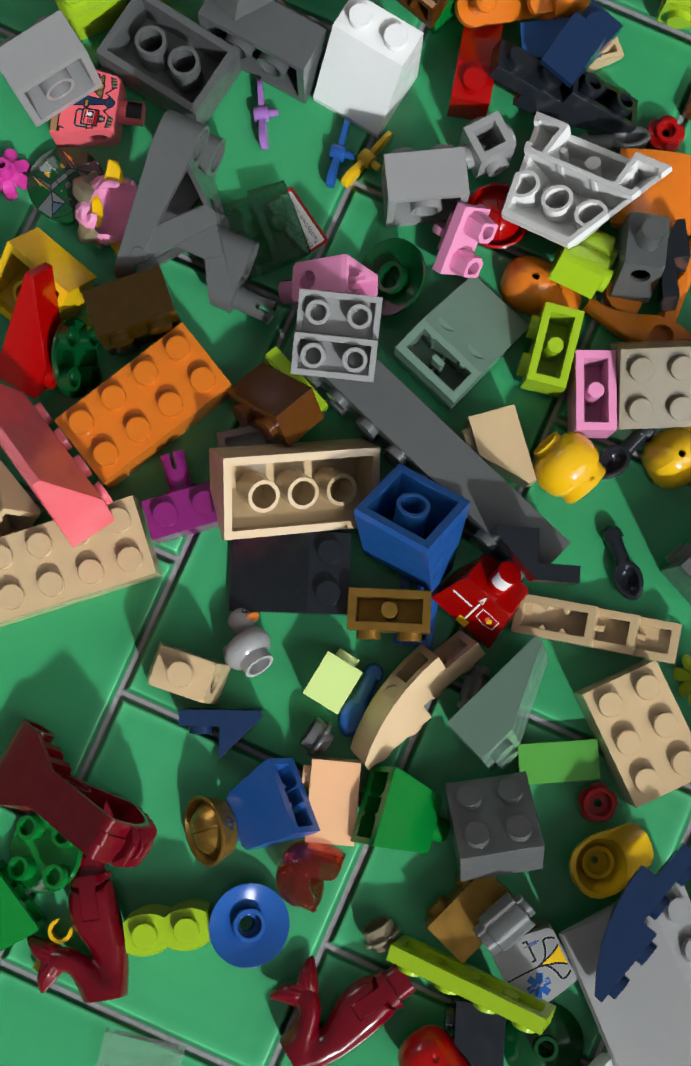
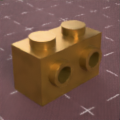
[347,587,432,642]

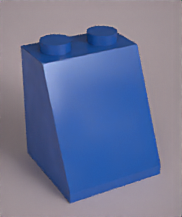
[354,463,471,592]

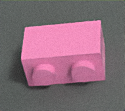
[567,350,617,438]

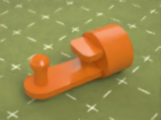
[455,0,590,28]

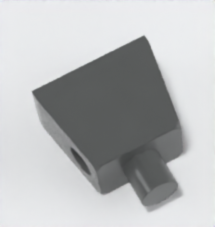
[610,212,670,304]

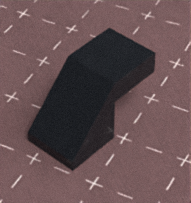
[491,525,581,585]

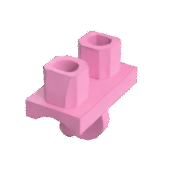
[432,202,498,278]

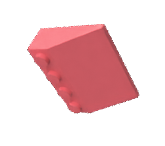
[0,384,115,548]

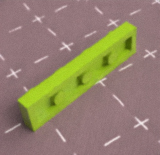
[386,934,556,1035]

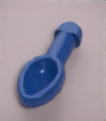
[338,663,384,737]

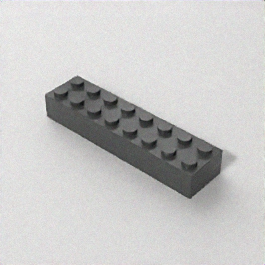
[302,358,570,583]

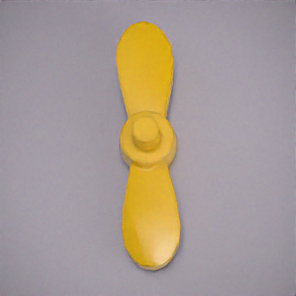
[341,130,394,188]

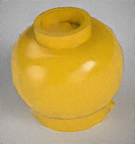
[533,431,606,504]

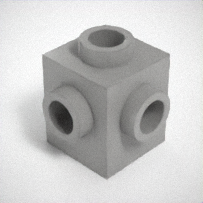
[459,111,517,179]

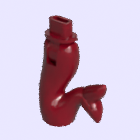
[27,856,129,1003]
[269,956,416,1066]

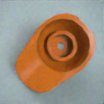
[499,255,583,315]

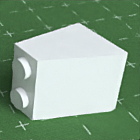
[313,0,424,138]

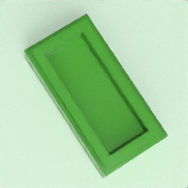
[516,738,601,784]

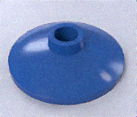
[209,883,290,968]

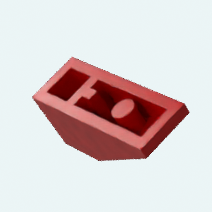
[447,24,503,121]
[0,262,61,399]

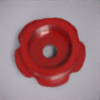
[647,115,685,152]
[577,782,618,823]

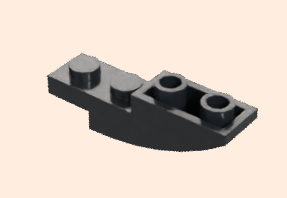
[489,39,638,133]

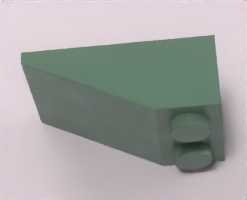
[447,635,548,772]

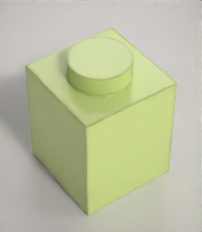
[303,648,363,714]

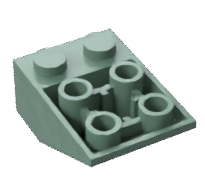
[393,277,528,411]

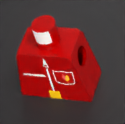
[432,553,529,649]

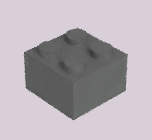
[445,771,545,881]

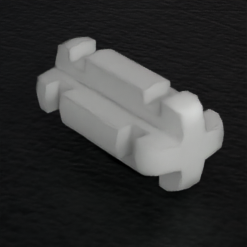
[457,664,490,709]

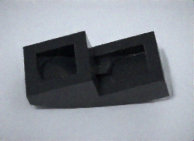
[658,218,691,312]

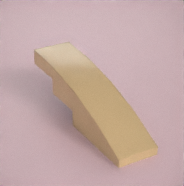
[511,594,682,664]

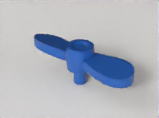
[326,118,355,189]

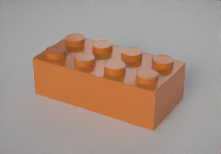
[54,322,232,489]

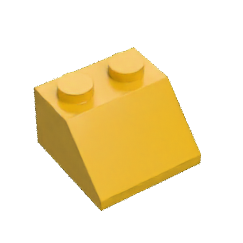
[0,227,97,323]

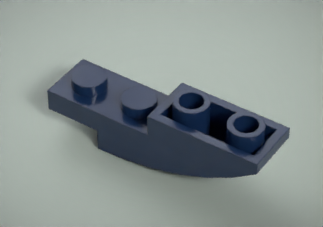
[595,843,691,1003]

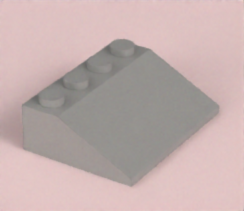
[558,883,691,1066]

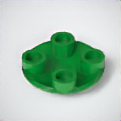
[7,812,82,894]

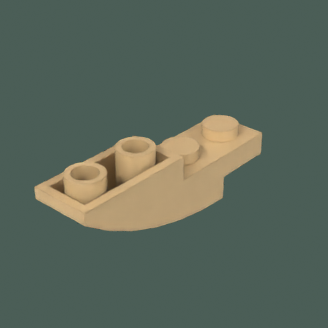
[350,630,485,770]

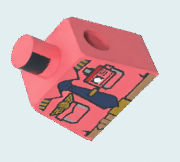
[49,70,146,147]

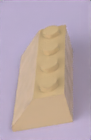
[209,438,380,540]

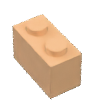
[302,755,361,847]

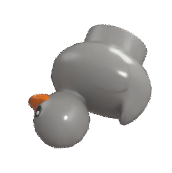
[222,608,273,677]

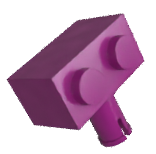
[141,450,219,544]

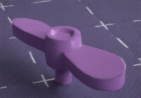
[253,78,279,150]

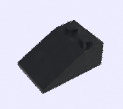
[229,532,351,616]

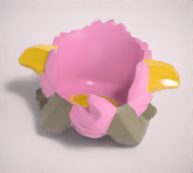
[72,159,138,258]

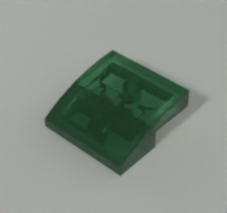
[213,180,311,281]

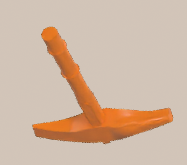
[582,236,691,342]

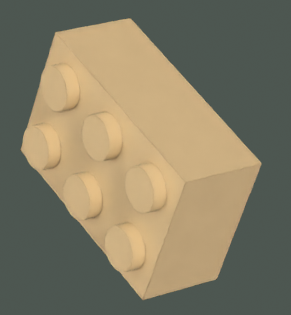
[574,659,691,808]

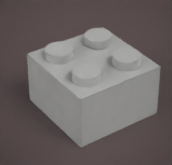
[0,9,103,127]
[381,144,470,228]

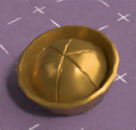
[184,795,238,867]

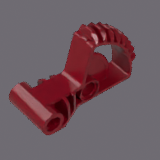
[0,719,157,868]

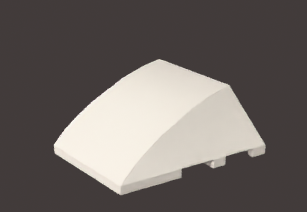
[501,111,672,249]

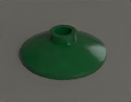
[362,238,426,317]
[504,1001,584,1066]

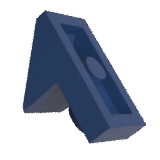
[540,0,623,88]
[178,707,263,759]

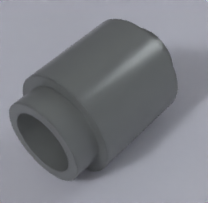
[472,892,536,956]

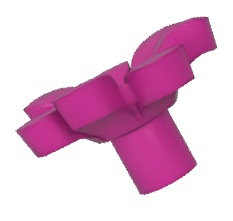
[0,149,32,201]

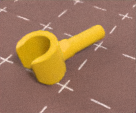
[33,917,74,972]

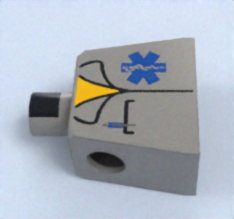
[490,918,577,1002]

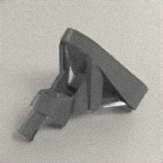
[114,109,278,325]

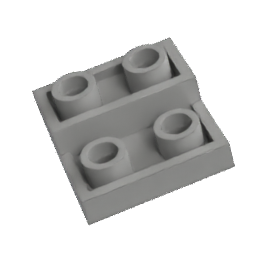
[290,288,383,383]

